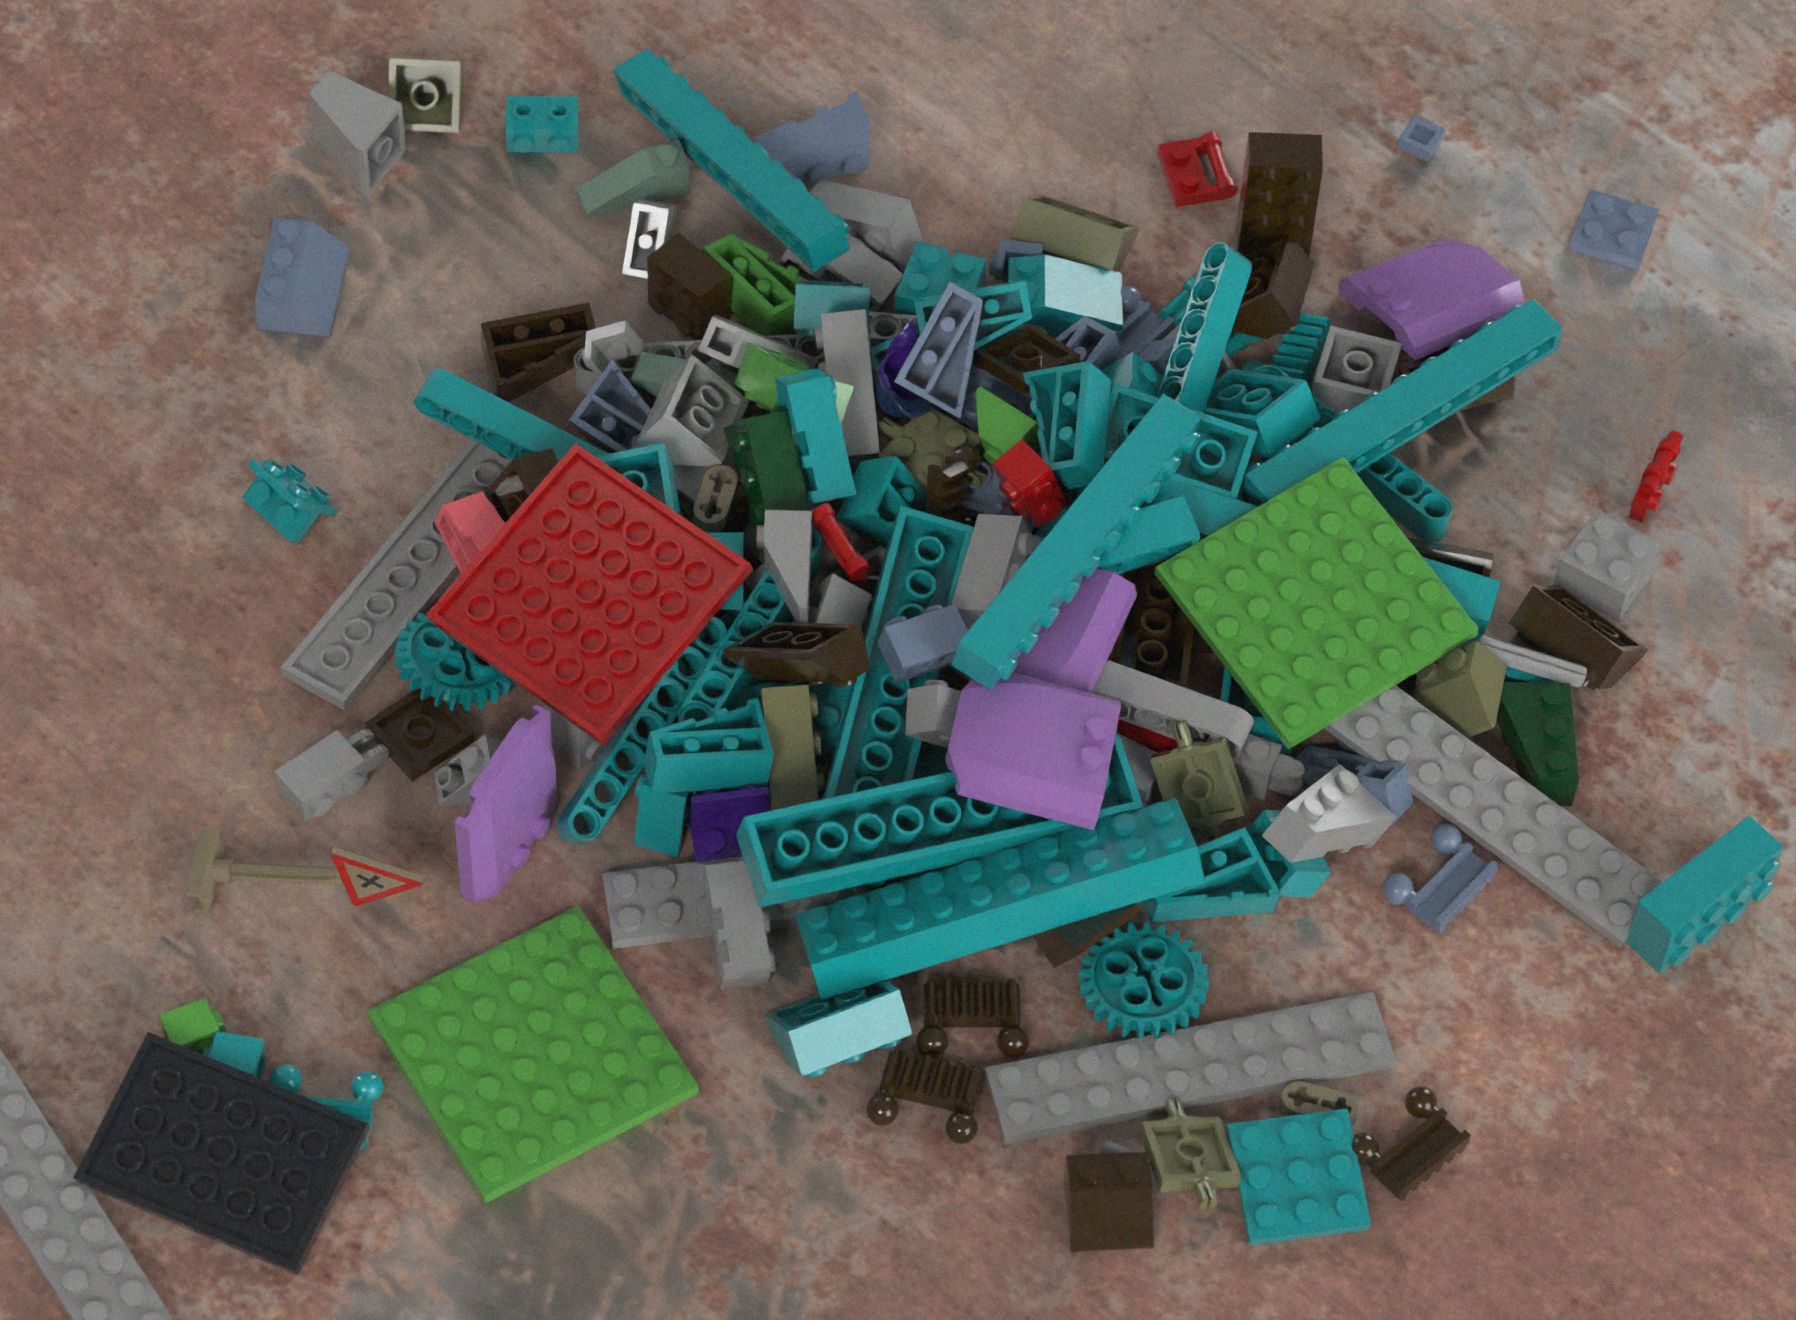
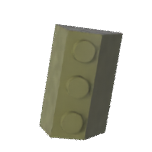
[1011,194,1140,272]

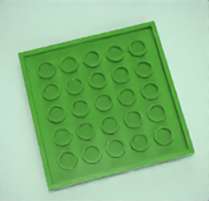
[1154,457,1479,750]
[367,906,699,1204]

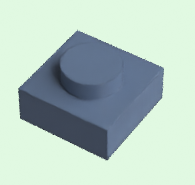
[1397,116,1446,162]

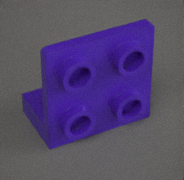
[690,785,771,863]

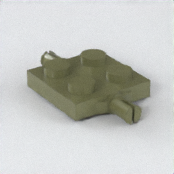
[878,407,986,492]
[1149,720,1249,842]
[1139,1097,1241,1210]

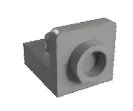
[582,320,643,378]

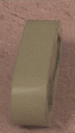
[693,465,738,532]
[1280,1081,1358,1127]

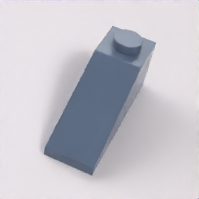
[1294,745,1414,824]

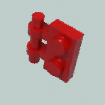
[1629,430,1683,523]

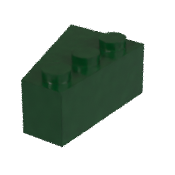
[723,410,813,528]
[1496,682,1579,806]

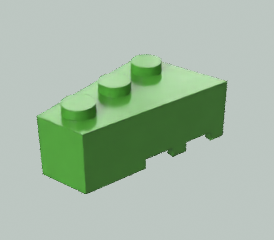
[703,234,808,336]
[734,342,854,424]

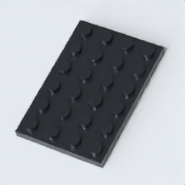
[73,1032,370,1276]

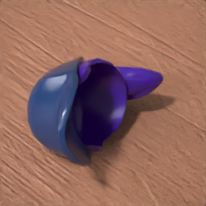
[874,321,931,418]

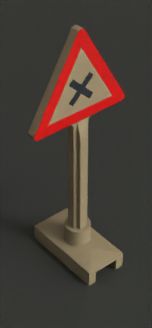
[184,825,424,914]

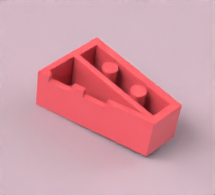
[434,491,505,574]

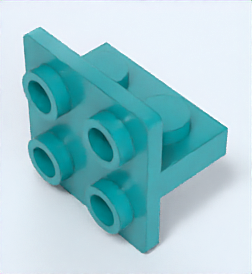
[242,458,339,544]

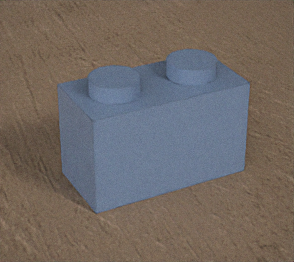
[877,604,968,683]

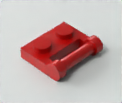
[1157,131,1238,208]
[812,503,871,590]

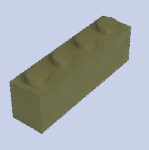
[758,684,824,811]

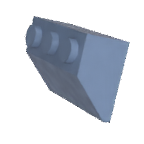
[254,217,349,337]

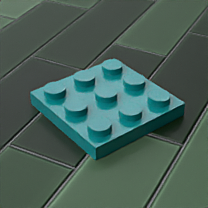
[1226,1108,1371,1246]

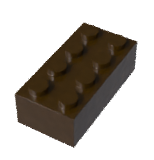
[1236,132,1323,257]
[1112,559,1195,688]

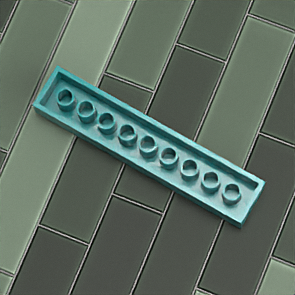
[822,506,974,889]
[736,735,1143,908]
[795,798,1205,1000]

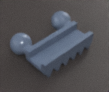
[1114,286,1175,361]
[1382,824,1499,934]

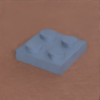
[1569,189,1659,270]

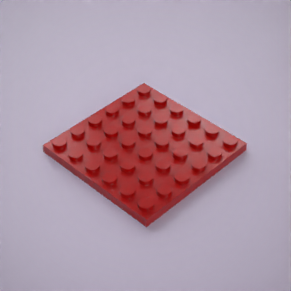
[426,443,753,746]

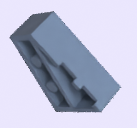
[894,281,983,419]

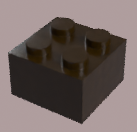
[647,233,731,340]

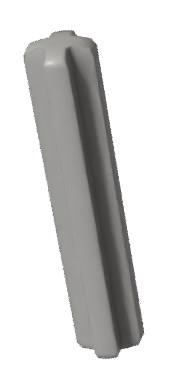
[1477,635,1587,687]

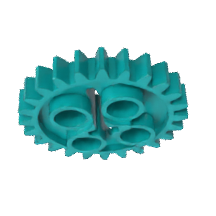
[394,609,515,711]
[1079,922,1209,1039]

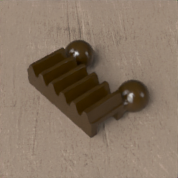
[926,444,981,527]
[916,978,1029,1057]
[866,1047,984,1144]
[1351,1086,1471,1201]

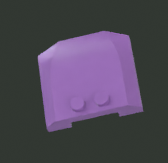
[1338,238,1524,360]
[945,559,1137,693]
[945,673,1121,830]
[455,705,558,903]

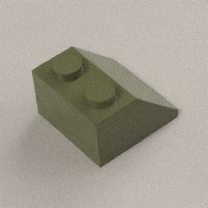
[388,55,464,133]
[1413,641,1507,738]

